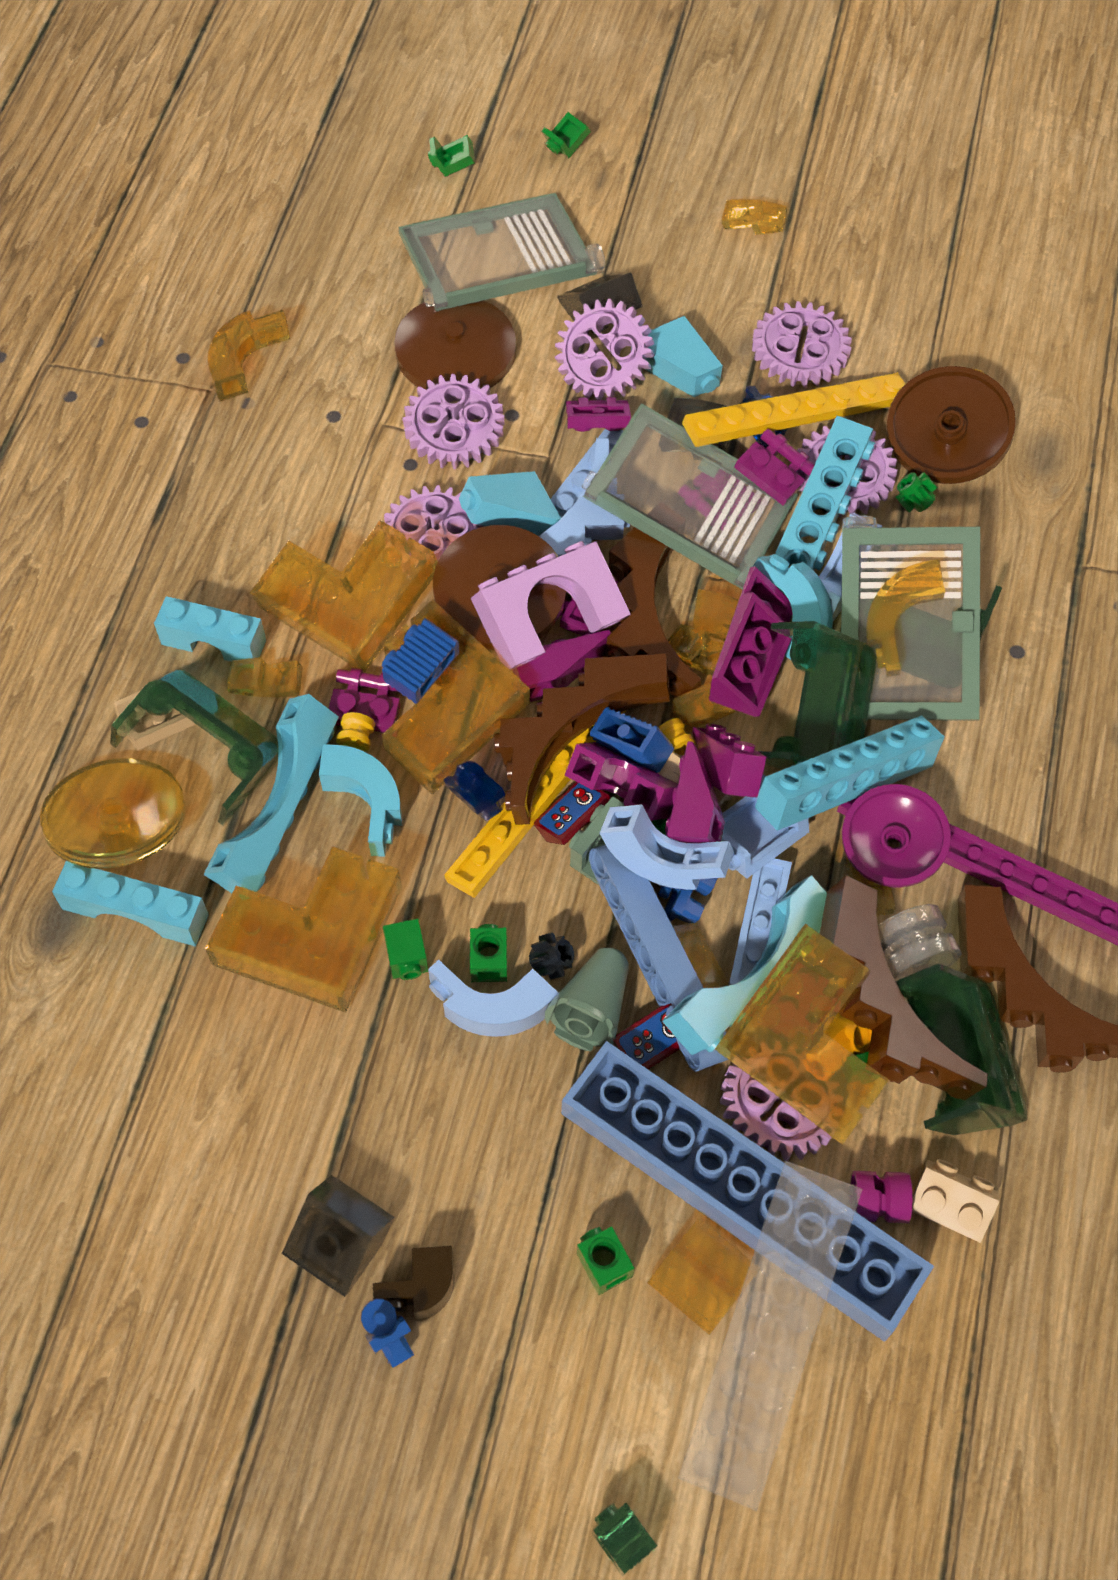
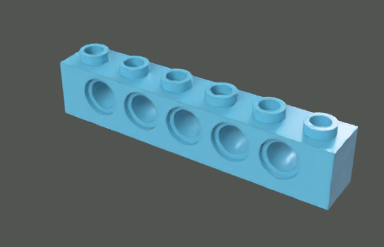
[775,416,875,597]
[755,715,945,831]

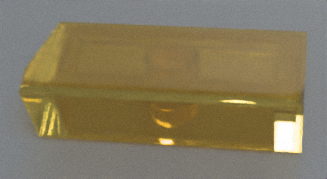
[671,682,737,734]
[672,922,729,988]

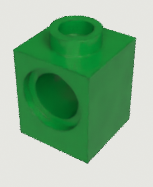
[383,919,428,980]
[470,924,507,982]
[576,1226,635,1295]

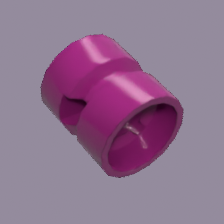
[849,1171,913,1223]

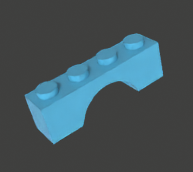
[52,860,209,947]

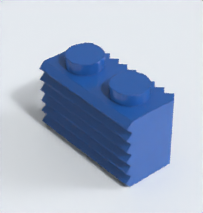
[382,618,459,704]
[590,707,674,773]

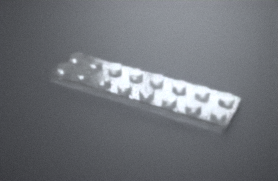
[678,1161,862,1511]

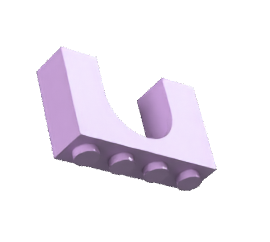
[471,541,631,672]

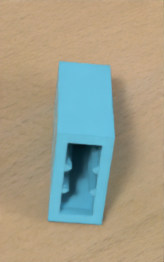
[631,316,723,397]
[459,471,561,536]

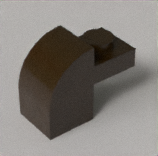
[373,1246,454,1321]

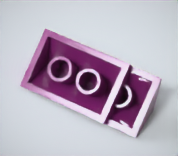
[709,566,794,717]

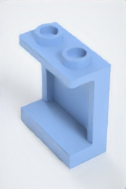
[721,775,809,879]

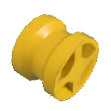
[336,712,375,752]
[658,718,695,755]

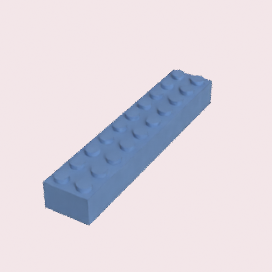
[561,1041,934,1342]

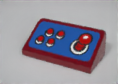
[534,782,611,845]
[613,1003,680,1070]

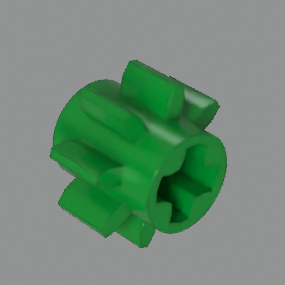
[896,472,937,513]

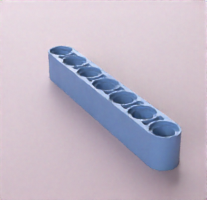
[589,845,732,1072]

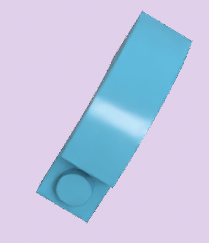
[753,554,833,670]
[319,744,402,857]

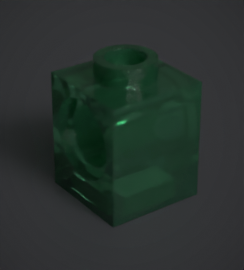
[592,1503,657,1577]

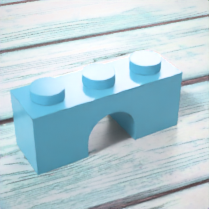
[154,596,266,667]

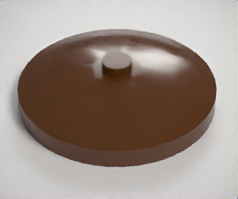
[394,299,516,390]
[887,366,1016,484]
[433,525,566,650]

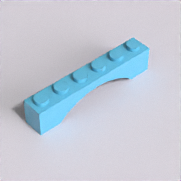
[204,694,339,896]
[662,875,827,1055]

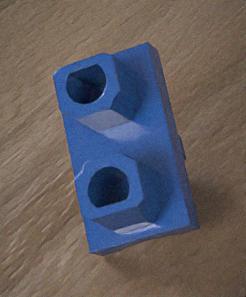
[658,878,718,924]
[361,1299,414,1368]

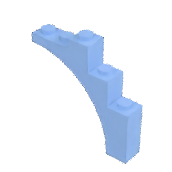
[539,438,630,557]

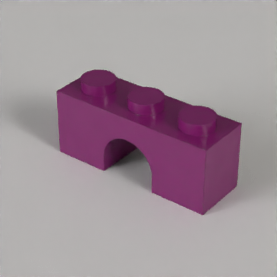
[564,742,678,821]

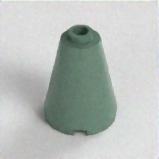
[545,948,629,1051]

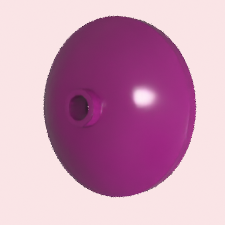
[842,784,951,888]

